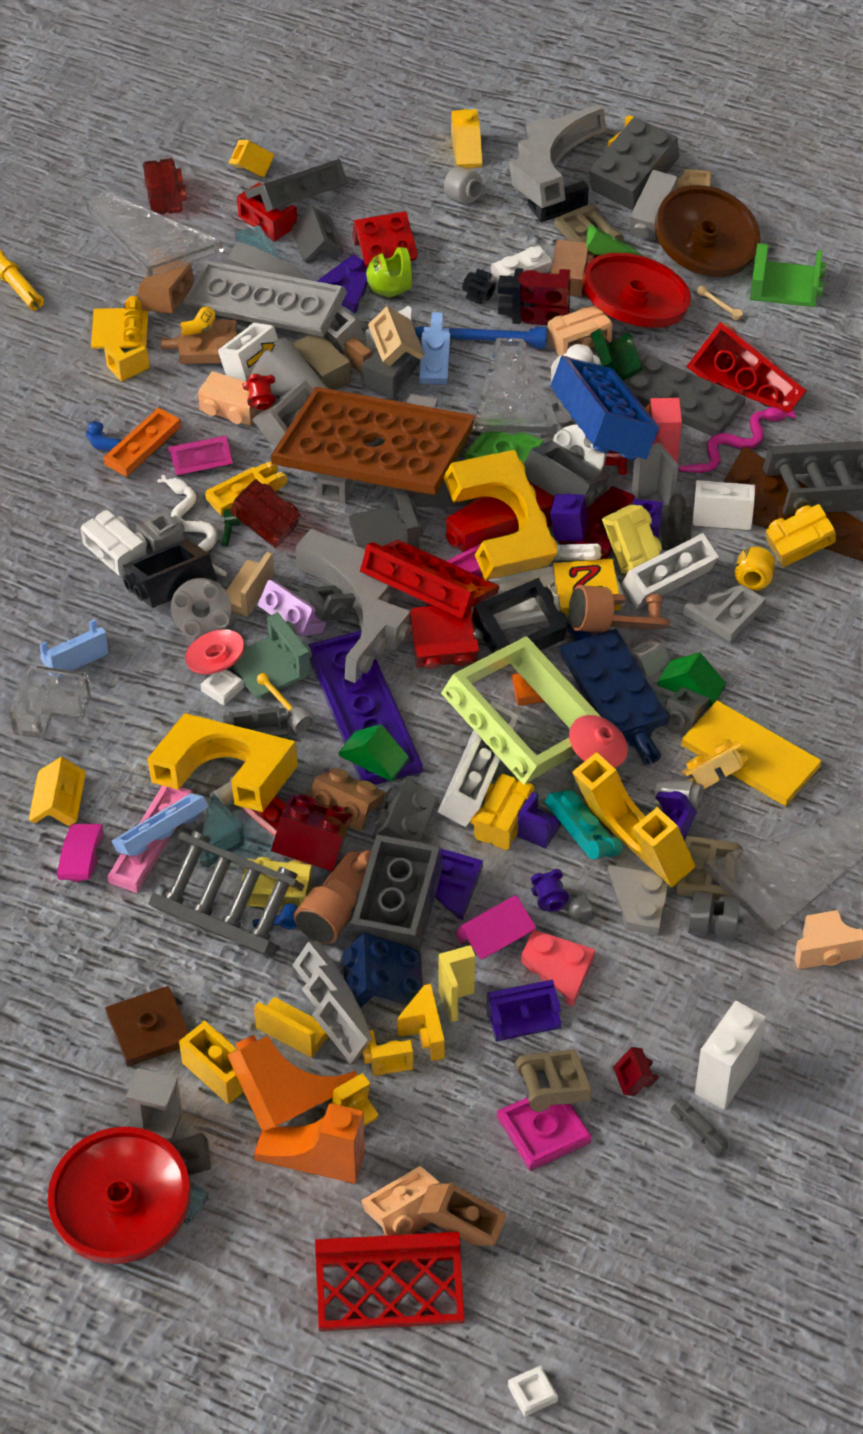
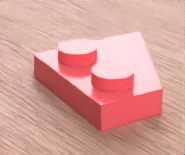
[521,930,595,1007]

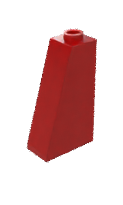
[446,481,555,552]

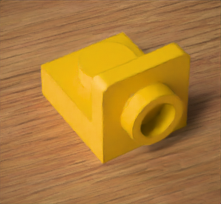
[362,1030,413,1076]
[332,1073,378,1126]

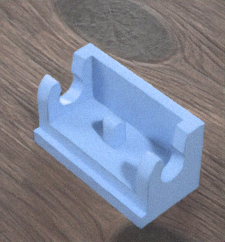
[40,619,109,679]

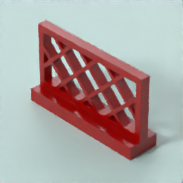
[360,539,500,619]
[315,1232,465,1331]

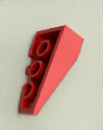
[686,322,808,413]

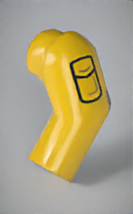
[180,306,216,336]

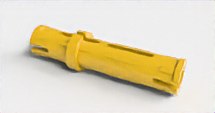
[0,249,44,311]

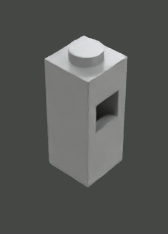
[630,170,678,241]

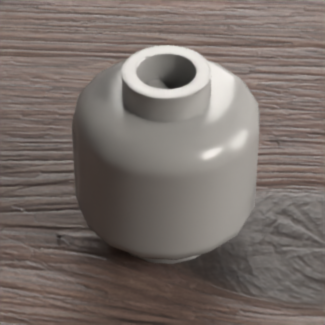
[444,166,483,204]

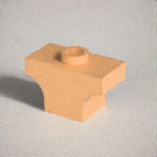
[794,910,863,970]

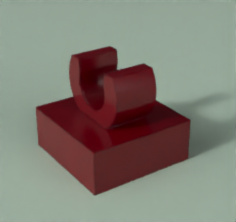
[613,1047,659,1096]

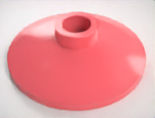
[185,629,245,674]
[569,715,628,768]

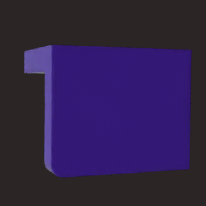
[517,792,561,849]

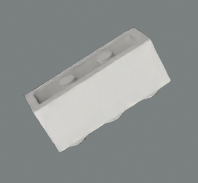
[621,533,719,609]

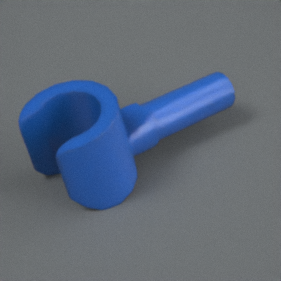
[253,904,298,930]

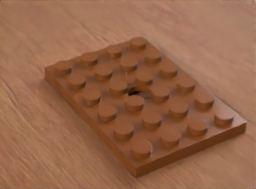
[271,387,476,495]

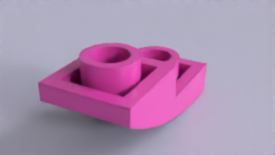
[57,824,104,882]

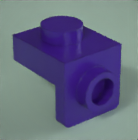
[656,791,697,840]

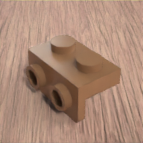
[309,768,386,830]

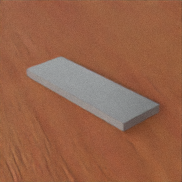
[182,260,347,337]

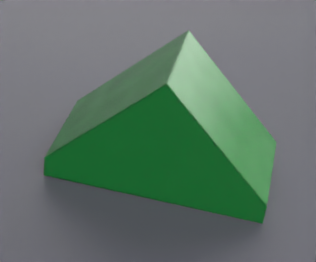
[657,652,726,707]
[338,724,409,782]

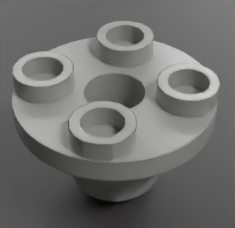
[171,578,232,638]

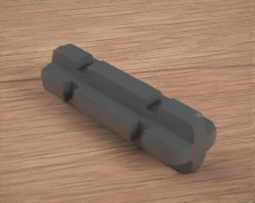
[671,1099,728,1156]

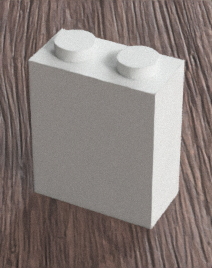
[695,1000,766,1110]

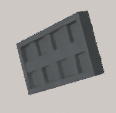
[624,355,746,436]

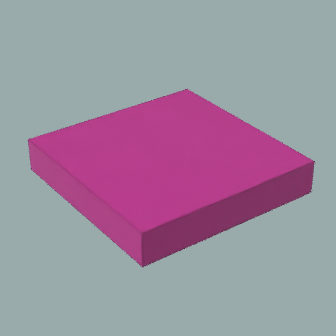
[497,1087,591,1171]

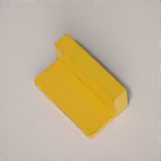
[29,756,86,826]
[254,997,329,1058]

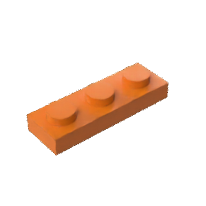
[104,407,181,477]

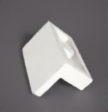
[693,480,755,530]

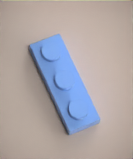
[111,793,209,856]

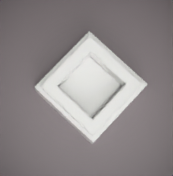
[200,669,244,706]
[508,1365,558,1417]

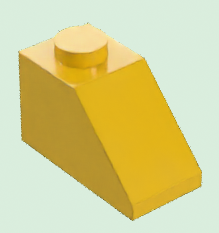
[451,109,482,168]

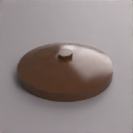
[654,185,761,277]

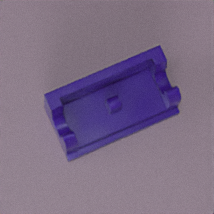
[487,979,561,1042]

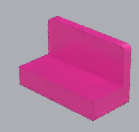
[167,435,233,475]
[454,895,536,960]

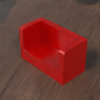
[237,182,297,242]

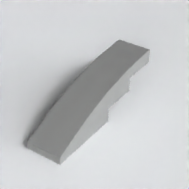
[292,941,372,1064]

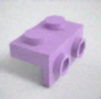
[258,580,327,636]

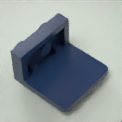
[341,933,423,1009]

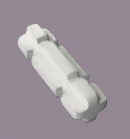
[553,544,601,561]

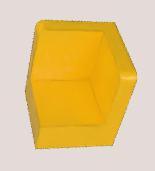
[228,140,275,177]
[104,341,150,382]

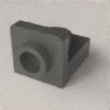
[663,687,710,736]

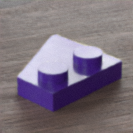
[317,254,368,313]
[435,848,483,920]

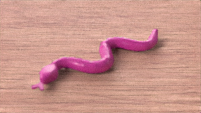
[678,407,796,473]

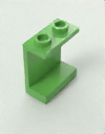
[750,243,826,307]

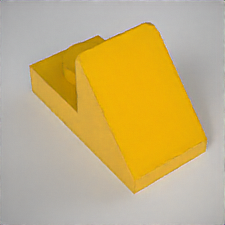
[397,984,445,1061]

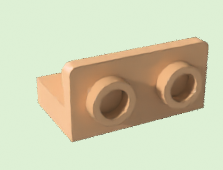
[361,1166,440,1235]

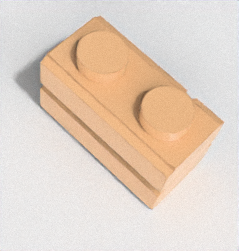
[547,305,612,356]
[198,371,262,426]

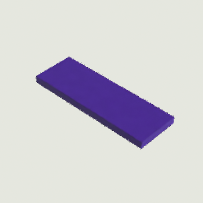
[308,630,423,785]

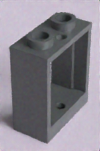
[524,440,610,506]

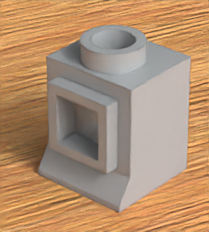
[136,511,184,553]

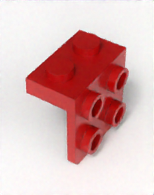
[352,211,418,268]
[410,606,479,669]

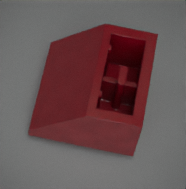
[271,794,353,871]

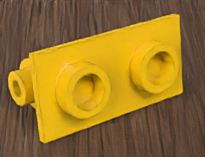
[681,739,749,789]

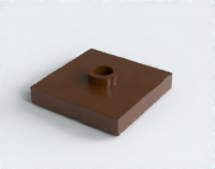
[105,985,189,1067]

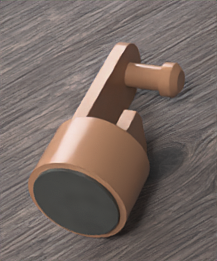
[569,585,670,633]
[294,850,371,944]

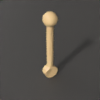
[697,285,743,321]

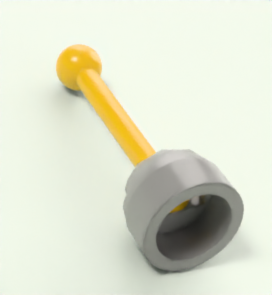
[257,673,314,734]

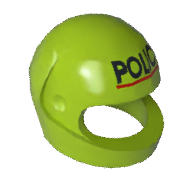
[366,247,412,298]

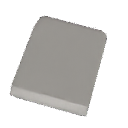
[629,639,670,677]

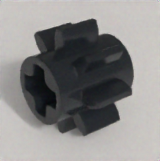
[462,269,496,304]

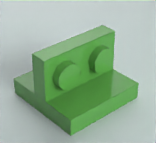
[465,421,544,463]

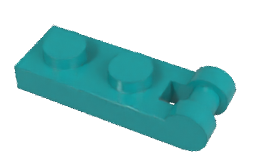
[544,790,622,860]

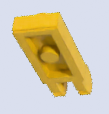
[205,461,288,516]

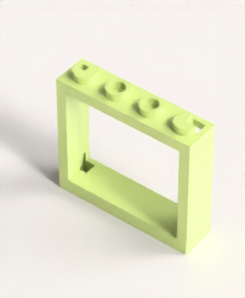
[441,636,601,785]

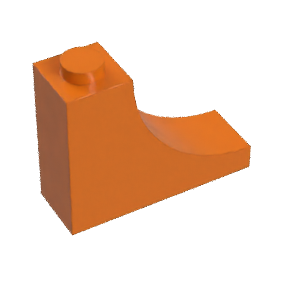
[227,1034,358,1131]
[254,1103,365,1184]

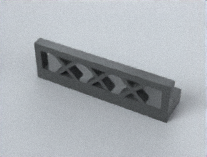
[245,159,348,212]

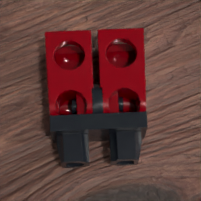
[498,268,570,326]

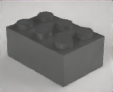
[589,117,679,211]
[351,834,444,951]

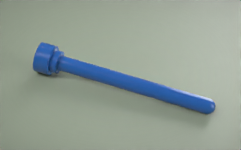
[415,326,547,349]

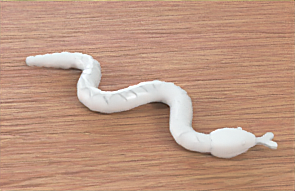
[157,475,227,576]

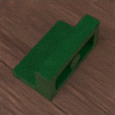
[591,328,643,381]

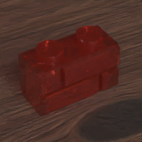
[143,158,187,216]
[230,479,301,548]

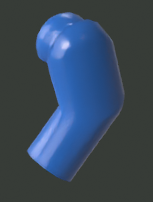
[86,421,122,452]

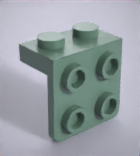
[231,612,312,699]

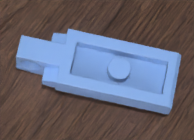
[419,312,450,384]

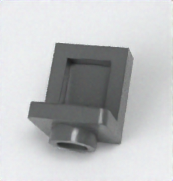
[306,586,356,621]

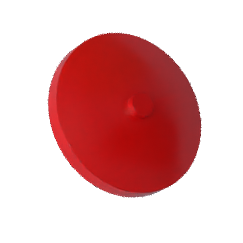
[582,253,691,328]
[47,1126,191,1264]

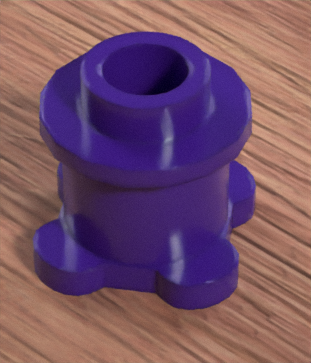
[531,869,569,912]

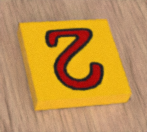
[553,559,621,615]

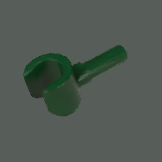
[221,508,241,547]

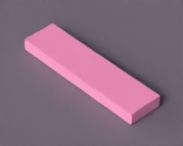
[107,786,194,893]

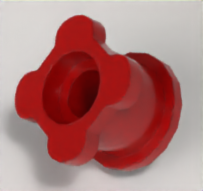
[242,374,276,410]

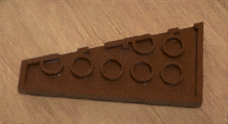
[723,446,863,562]

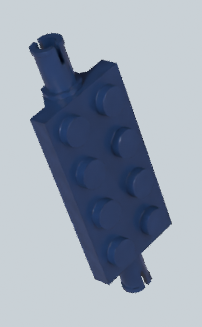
[560,623,668,765]

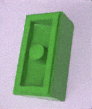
[586,225,640,256]

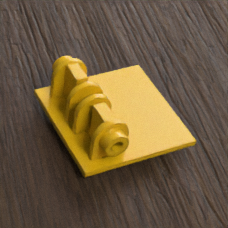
[91,296,148,349]

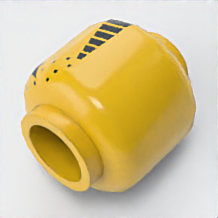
[735,547,775,591]

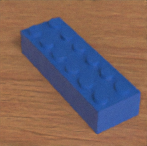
[550,355,659,460]

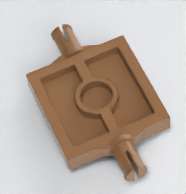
[161,319,238,364]

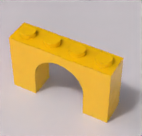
[443,450,558,581]
[147,713,298,812]
[572,752,696,888]

